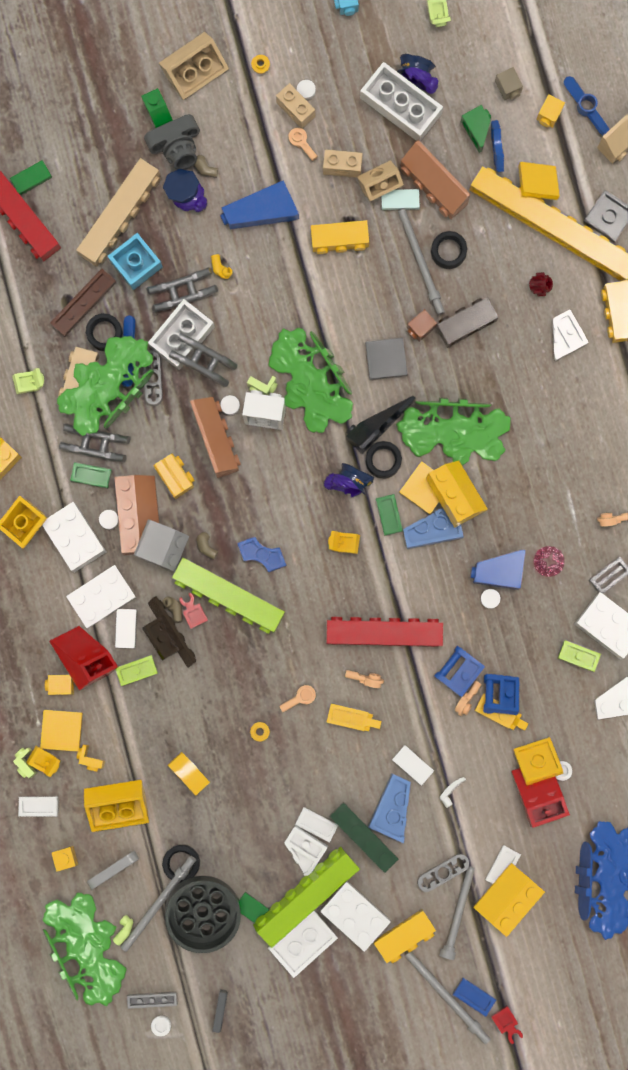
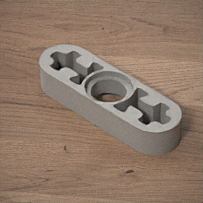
[143,350,163,406]
[87,851,139,890]
[417,854,469,892]

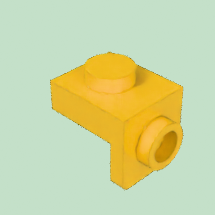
[328,531,360,554]
[77,744,105,772]
[26,746,60,777]

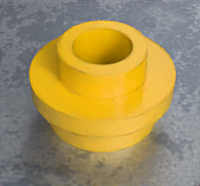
[251,55,270,74]
[250,722,270,742]

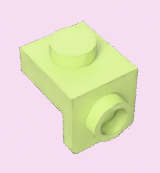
[427,0,451,27]
[12,368,44,394]
[247,376,278,395]
[13,748,37,778]

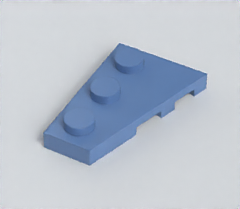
[403,508,464,549]
[368,774,411,843]

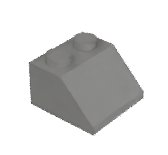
[134,519,189,572]

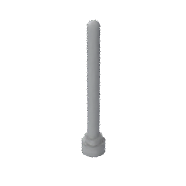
[439,866,475,960]

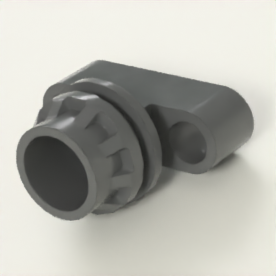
[144,114,200,170]

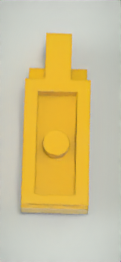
[474,693,528,730]
[327,704,382,731]

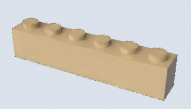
[76,158,161,267]

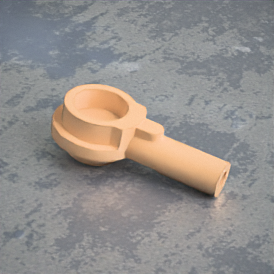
[288,128,318,161]
[597,513,628,526]
[345,670,384,688]
[455,681,481,716]
[279,685,316,712]

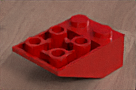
[49,626,118,691]
[511,768,570,828]

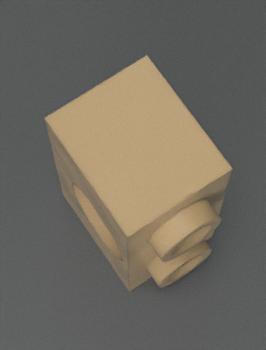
[276,83,315,129]
[323,149,362,178]
[357,160,404,201]

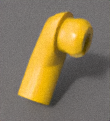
[211,254,232,279]

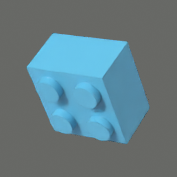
[108,233,163,290]

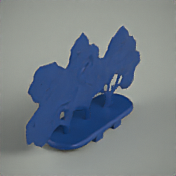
[575,821,628,940]

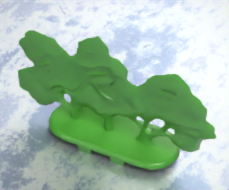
[268,328,353,433]
[57,336,154,436]
[396,398,511,465]
[43,893,126,1006]

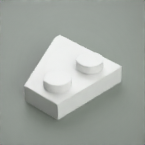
[553,310,588,361]
[594,677,628,719]
[284,825,328,876]

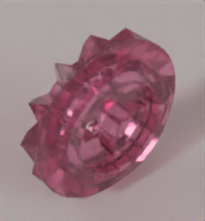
[534,546,565,577]

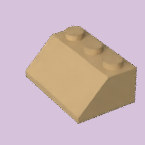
[159,32,229,100]
[597,114,628,164]

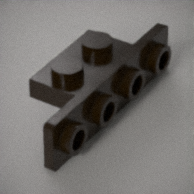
[142,596,196,668]

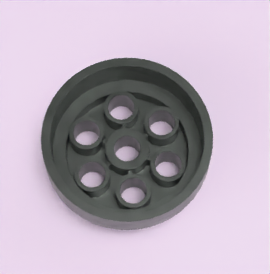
[165,876,241,953]

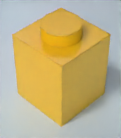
[536,94,565,128]
[45,675,74,695]
[52,846,78,872]

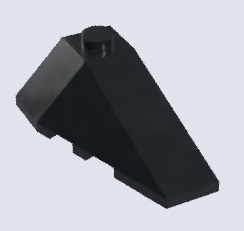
[346,396,416,454]

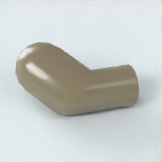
[194,155,218,178]
[196,532,218,560]
[163,597,182,623]

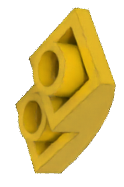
[168,752,210,796]

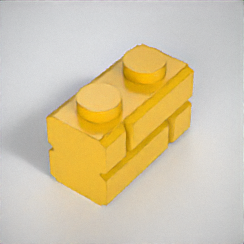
[153,453,195,499]

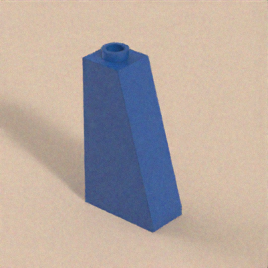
[220,180,299,229]

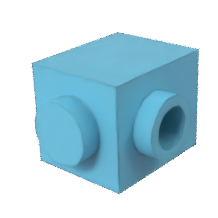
[334,0,359,16]

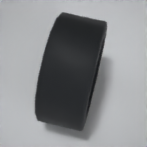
[431,231,467,269]
[85,313,123,351]
[365,441,402,479]
[162,844,200,883]

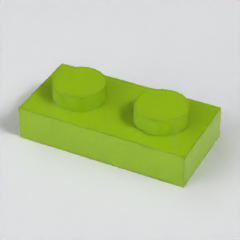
[557,640,601,672]
[115,655,158,686]

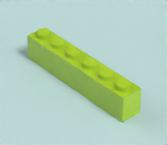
[172,558,285,634]
[253,847,360,948]

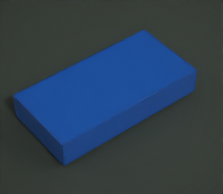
[453,978,496,1017]

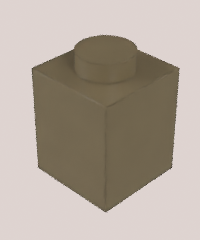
[495,67,523,101]

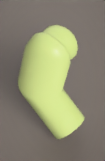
[113,915,134,946]

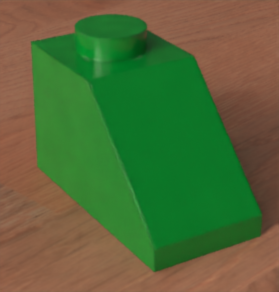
[141,88,173,128]
[461,105,491,153]

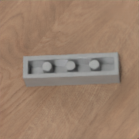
[127,992,178,1009]

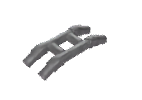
[146,267,218,312]
[169,333,238,387]
[59,423,130,462]

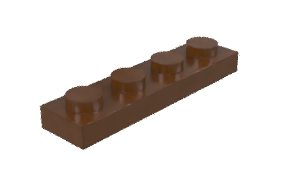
[50,268,116,337]

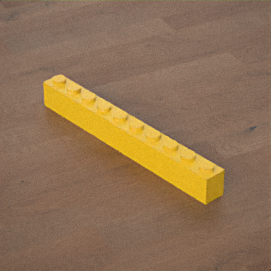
[469,166,628,281]

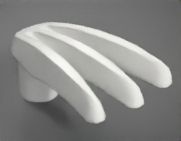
[440,777,466,808]

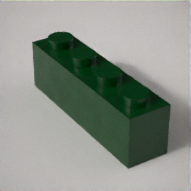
[330,802,399,873]

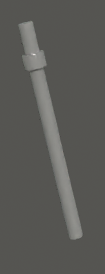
[398,209,445,315]
[121,856,196,952]
[405,952,491,1045]

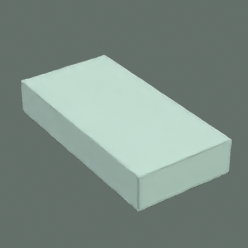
[381,189,420,210]

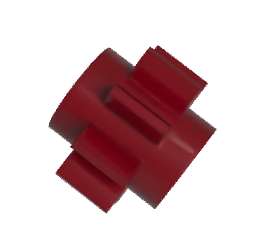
[529,272,553,296]

